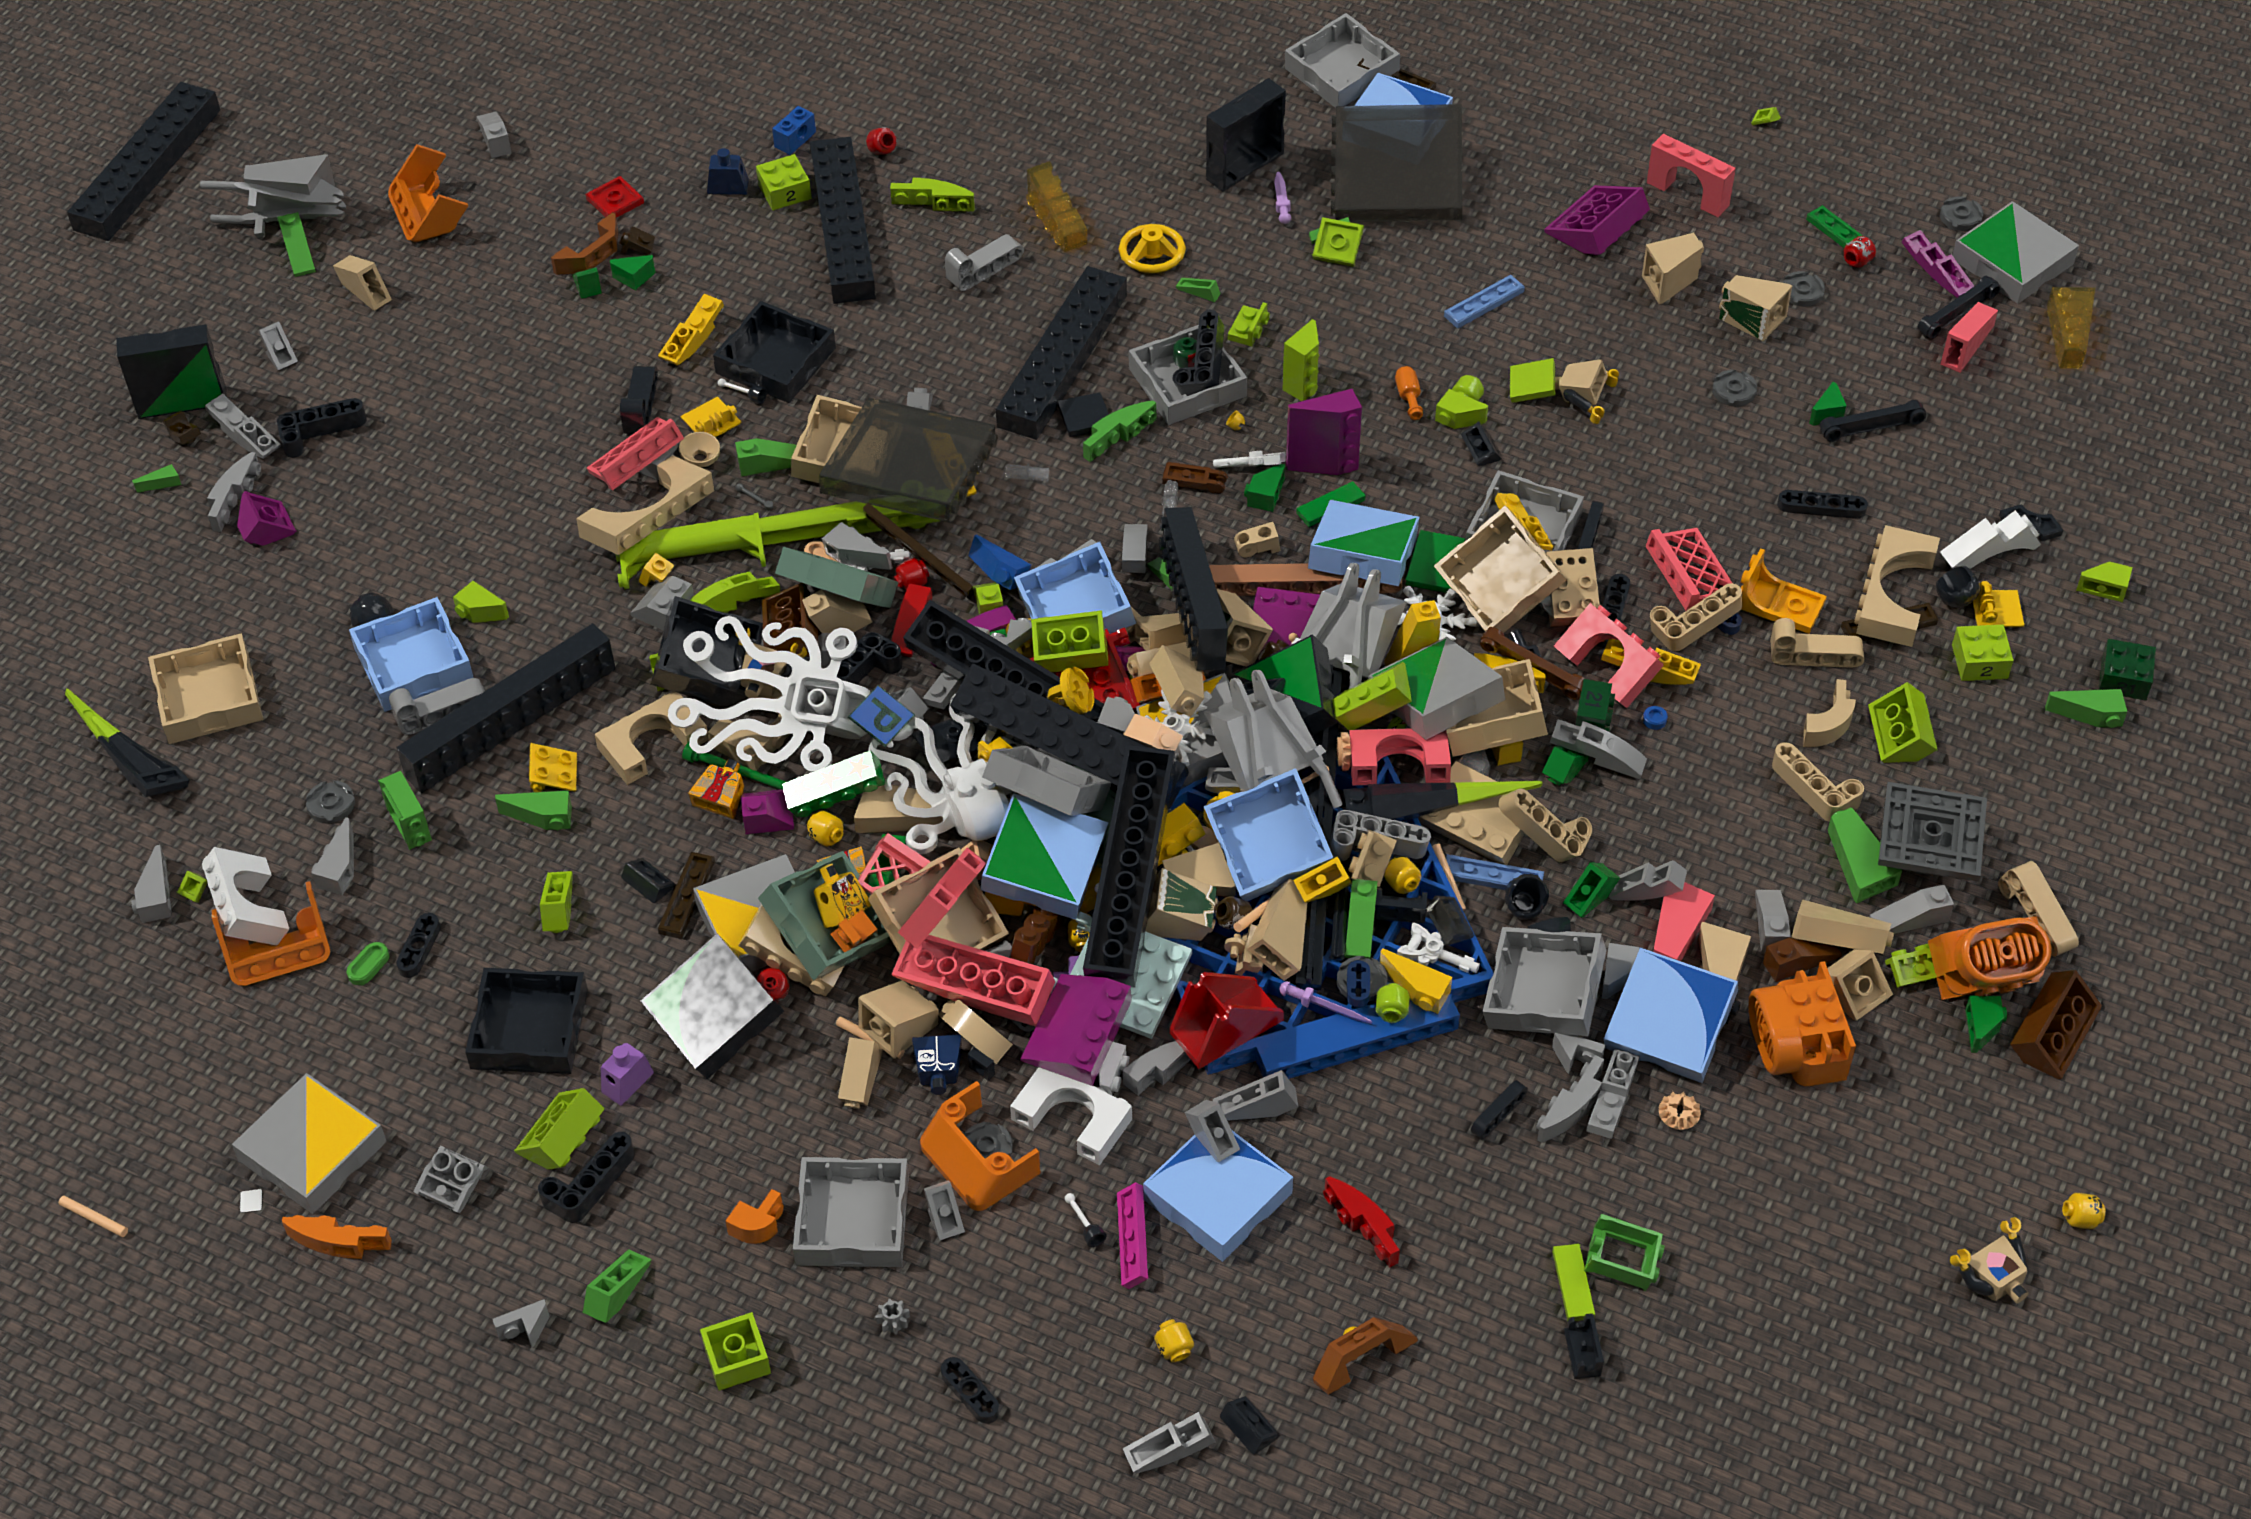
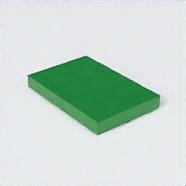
[1406,530,1465,593]

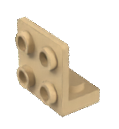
[1348,830,1397,887]

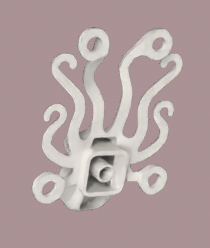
[668,616,878,773]
[868,694,1026,854]

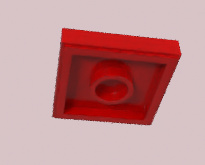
[585,176,644,218]

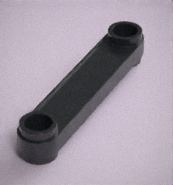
[1917,275,2001,339]
[1820,400,1927,442]

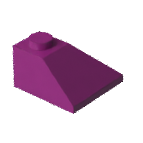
[237,491,296,546]
[741,789,794,834]

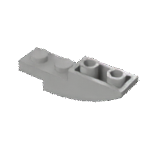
[205,394,281,459]
[207,452,261,532]
[923,626,990,709]
[1550,719,1647,779]
[1587,1049,1640,1139]
[1536,1055,1604,1143]

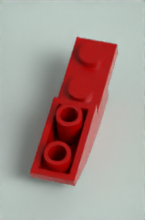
[1323,1176,1400,1268]

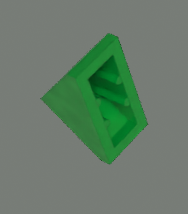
[610,255,655,290]
[572,267,602,299]
[1809,382,1847,426]

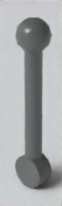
[735,483,773,510]

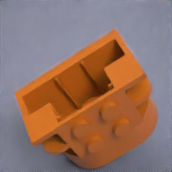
[1928,916,2051,1000]
[1748,961,1856,1086]

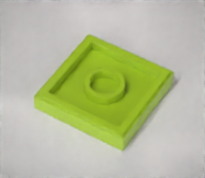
[1312,217,1364,267]
[1510,358,1555,403]

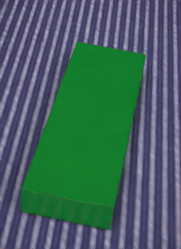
[1806,205,1863,248]
[1296,481,1366,527]

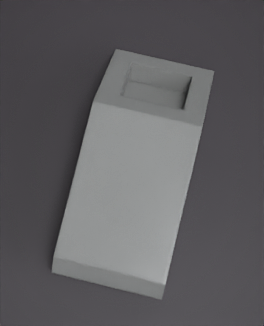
[902,387,933,421]
[990,618,1032,650]

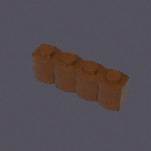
[1009,906,1065,965]

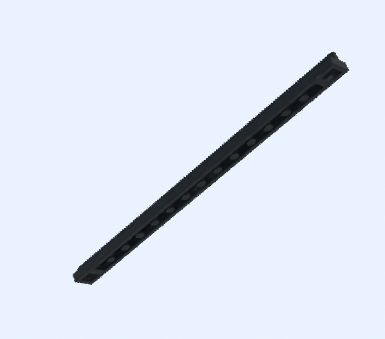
[1296,664,1342,991]

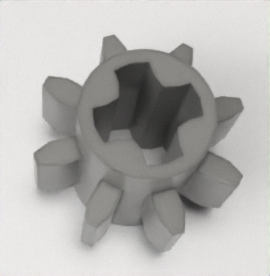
[876,1299,910,1334]

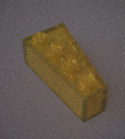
[1026,161,1088,252]
[2047,287,2095,368]

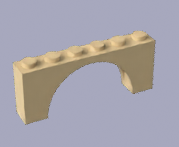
[576,455,714,555]
[1854,525,1940,647]

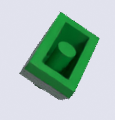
[1244,464,1285,512]
[1542,746,1589,785]
[1563,862,1620,917]
[1965,996,2007,1053]

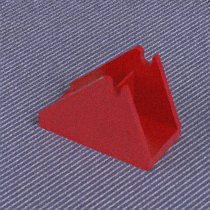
[1170,972,1284,1069]

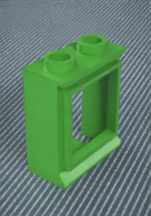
[378,771,432,850]
[1584,1214,1665,1292]

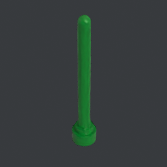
[682,741,786,790]

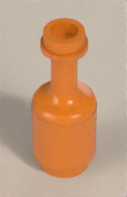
[1395,366,1423,420]

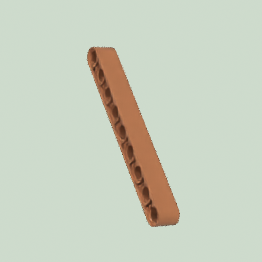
[1209,563,1403,596]

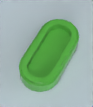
[346,942,389,985]

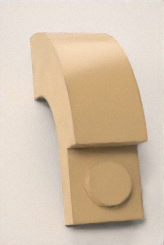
[1803,679,1856,747]
[938,999,1013,1064]

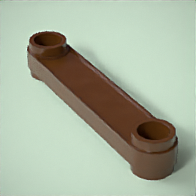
[1480,627,1585,700]

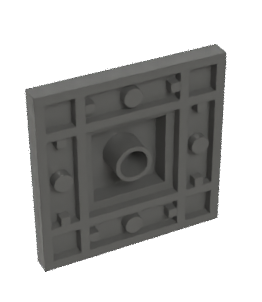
[1878,782,1987,882]

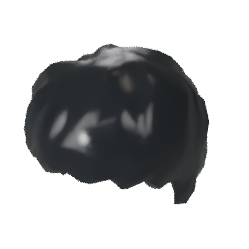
[1936,565,1981,608]
[349,592,394,627]
[1505,874,1549,921]

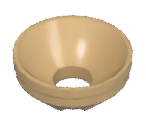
[679,432,720,467]

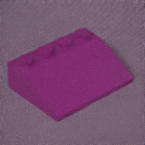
[1544,185,1650,255]
[1286,389,1362,475]
[1253,587,1334,669]
[1021,974,1132,1086]

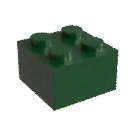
[2098,639,2156,701]
[1576,679,1616,732]

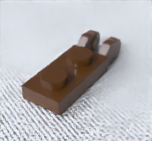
[1162,462,1228,494]

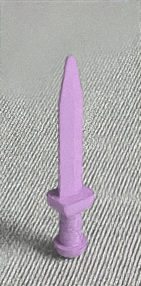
[1274,172,1291,224]
[1280,981,1372,1024]

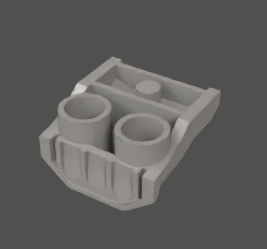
[413,1145,488,1213]

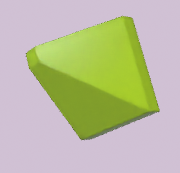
[1751,107,1781,125]
[177,871,208,903]

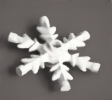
[1398,586,1477,641]
[1145,690,1215,766]

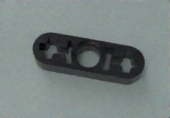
[396,913,441,978]
[1471,1080,1528,1140]
[941,1357,999,1424]

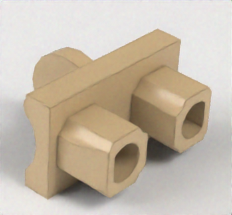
[1224,924,1263,976]

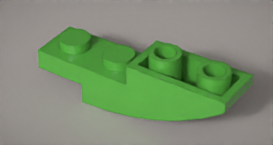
[1083,401,1157,462]

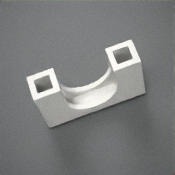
[202,847,289,946]
[1010,1068,1132,1166]

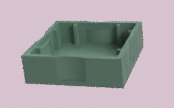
[775,547,898,608]
[758,851,891,981]

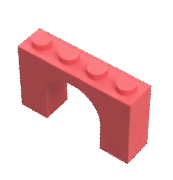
[1647,134,1736,217]
[1554,603,1664,708]
[1349,728,1451,785]
[897,847,986,948]

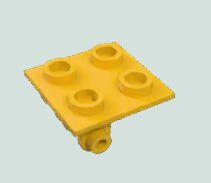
[680,397,742,437]
[1973,581,2025,627]
[529,743,577,792]

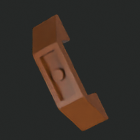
[551,212,618,275]
[1313,1317,1418,1395]

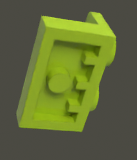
[1228,302,1270,347]
[1885,944,1937,988]

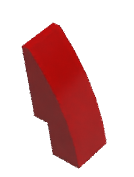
[891,583,932,657]

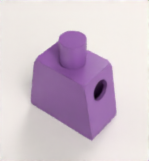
[601,1043,654,1106]

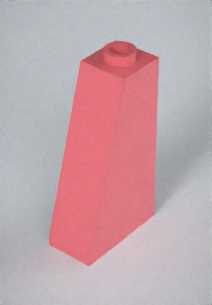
[1940,302,1998,373]
[1653,882,1715,961]

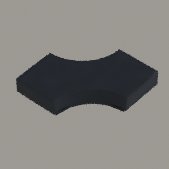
[1999,504,2063,542]

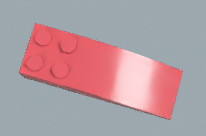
[892,935,1055,1027]

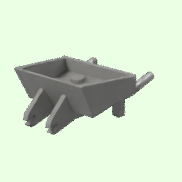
[200,154,347,238]
[1291,563,1407,689]
[1204,670,1343,809]

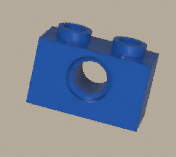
[772,106,816,155]

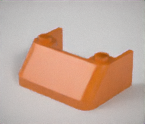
[388,144,468,242]
[212,881,330,986]
[920,1081,1040,1211]

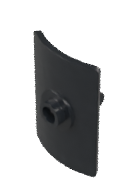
[912,719,995,763]

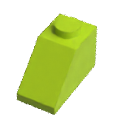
[1435,389,1488,429]
[2076,561,2133,602]
[453,581,509,623]
[973,582,1003,615]

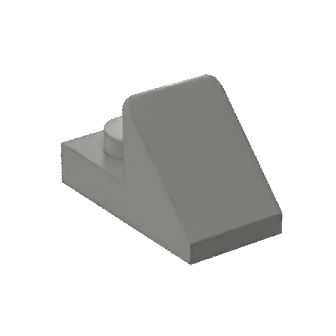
[258,322,298,370]
[1552,1033,1605,1074]
[924,1180,965,1240]
[492,1299,550,1347]

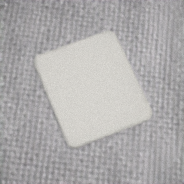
[240,1189,262,1212]

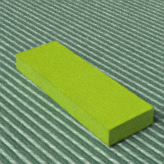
[1552,1244,1595,1321]

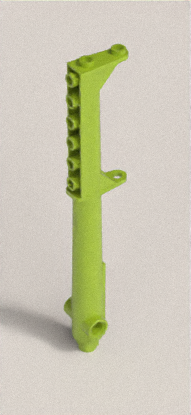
[615,482,957,589]

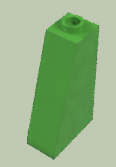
[1828,807,1902,903]

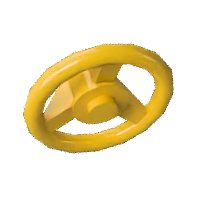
[1118,224,1186,273]

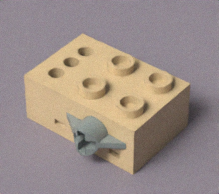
[1538,548,1600,627]

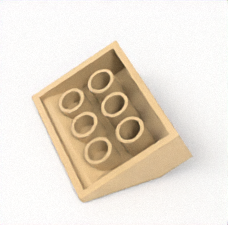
[1418,761,1525,865]

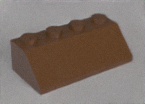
[762,582,819,657]
[2010,970,2102,1079]

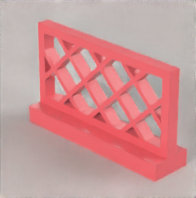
[586,417,684,490]
[1645,528,1732,611]
[858,833,930,895]

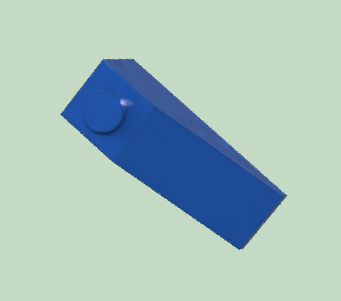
[968,535,1031,590]

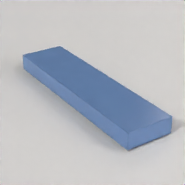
[1444,275,1525,329]
[1446,854,1544,890]

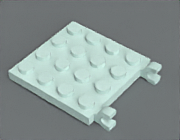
[1051,912,1192,1039]

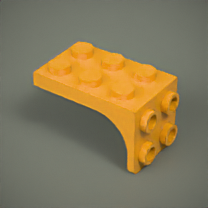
[1740,548,1827,634]

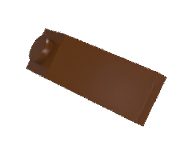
[1763,937,1842,982]

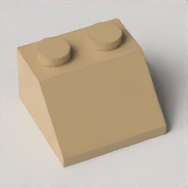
[1827,949,1893,1021]

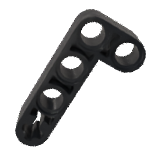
[1172,309,1225,396]
[620,366,658,434]
[277,398,367,458]
[837,632,902,685]
[538,1132,635,1223]

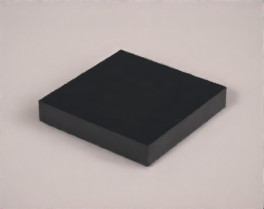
[1058,392,1109,437]

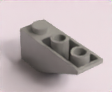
[822,522,893,570]
[311,817,354,895]

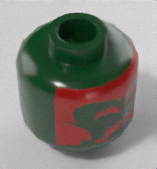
[1173,337,1197,368]

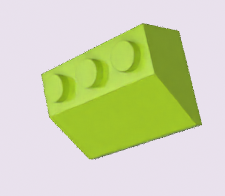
[1282,319,1319,401]
[1031,610,1109,672]
[1332,662,1412,730]
[1868,682,1938,763]
[514,1088,605,1169]

